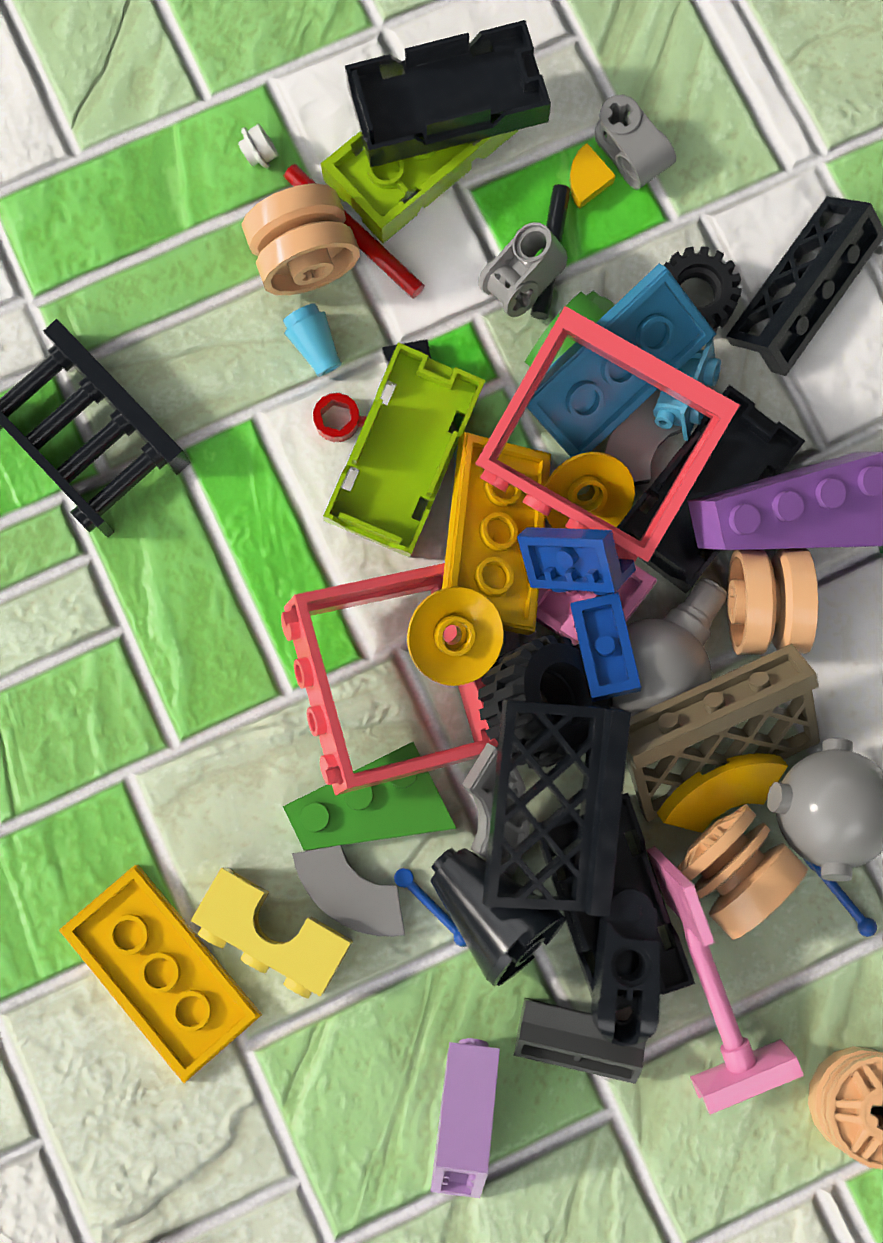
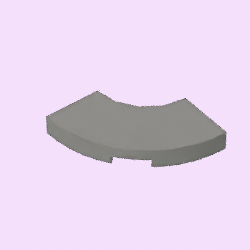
[604,389,682,485]
[461,743,530,875]
[292,845,405,936]

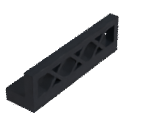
[726,196,883,376]

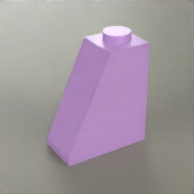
[430,1038,500,1198]

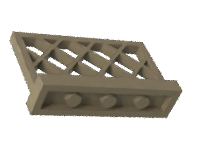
[626,644,821,822]

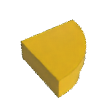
[570,143,616,209]

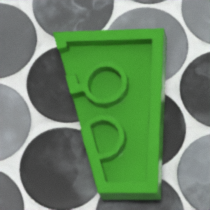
[283,742,457,851]

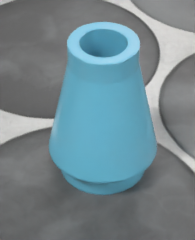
[283,303,342,377]

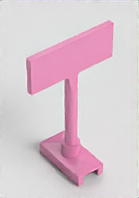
[646,847,804,1115]

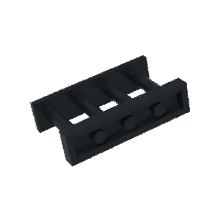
[0,319,190,538]

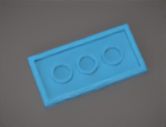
[527,263,716,458]

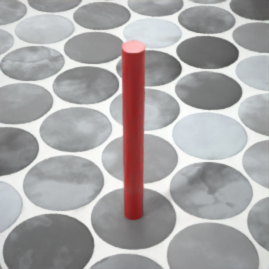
[284,164,425,299]

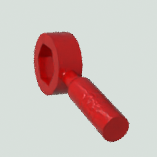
[313,393,367,442]

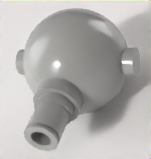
[612,577,728,716]
[767,738,883,882]

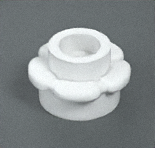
[238,124,279,168]

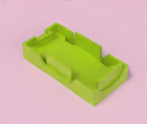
[320,118,518,244]
[323,342,485,558]

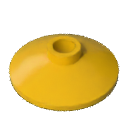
[545,452,635,529]
[407,587,503,686]

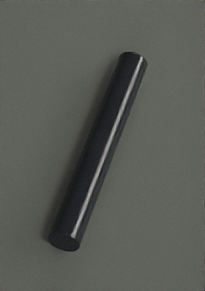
[531,184,571,319]

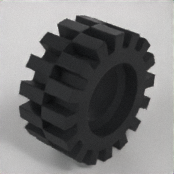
[664,246,742,333]

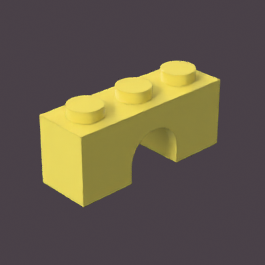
[190,868,353,999]

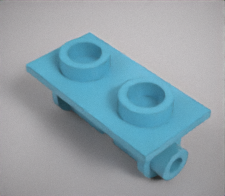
[653,338,721,441]

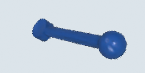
[804,859,877,937]
[394,868,467,947]

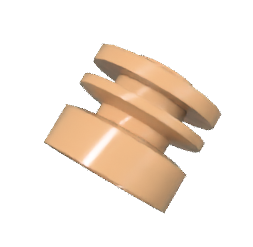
[677,805,808,940]
[808,1046,883,1169]

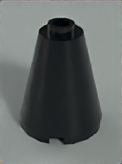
[431,848,566,987]

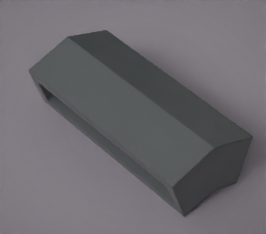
[514,998,646,1084]

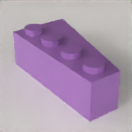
[688,451,883,550]

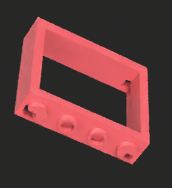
[475,306,739,563]
[281,563,498,796]

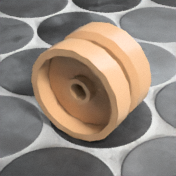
[241,183,360,295]
[727,548,818,655]

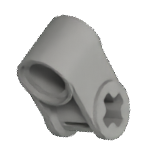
[595,95,676,190]
[478,222,568,318]

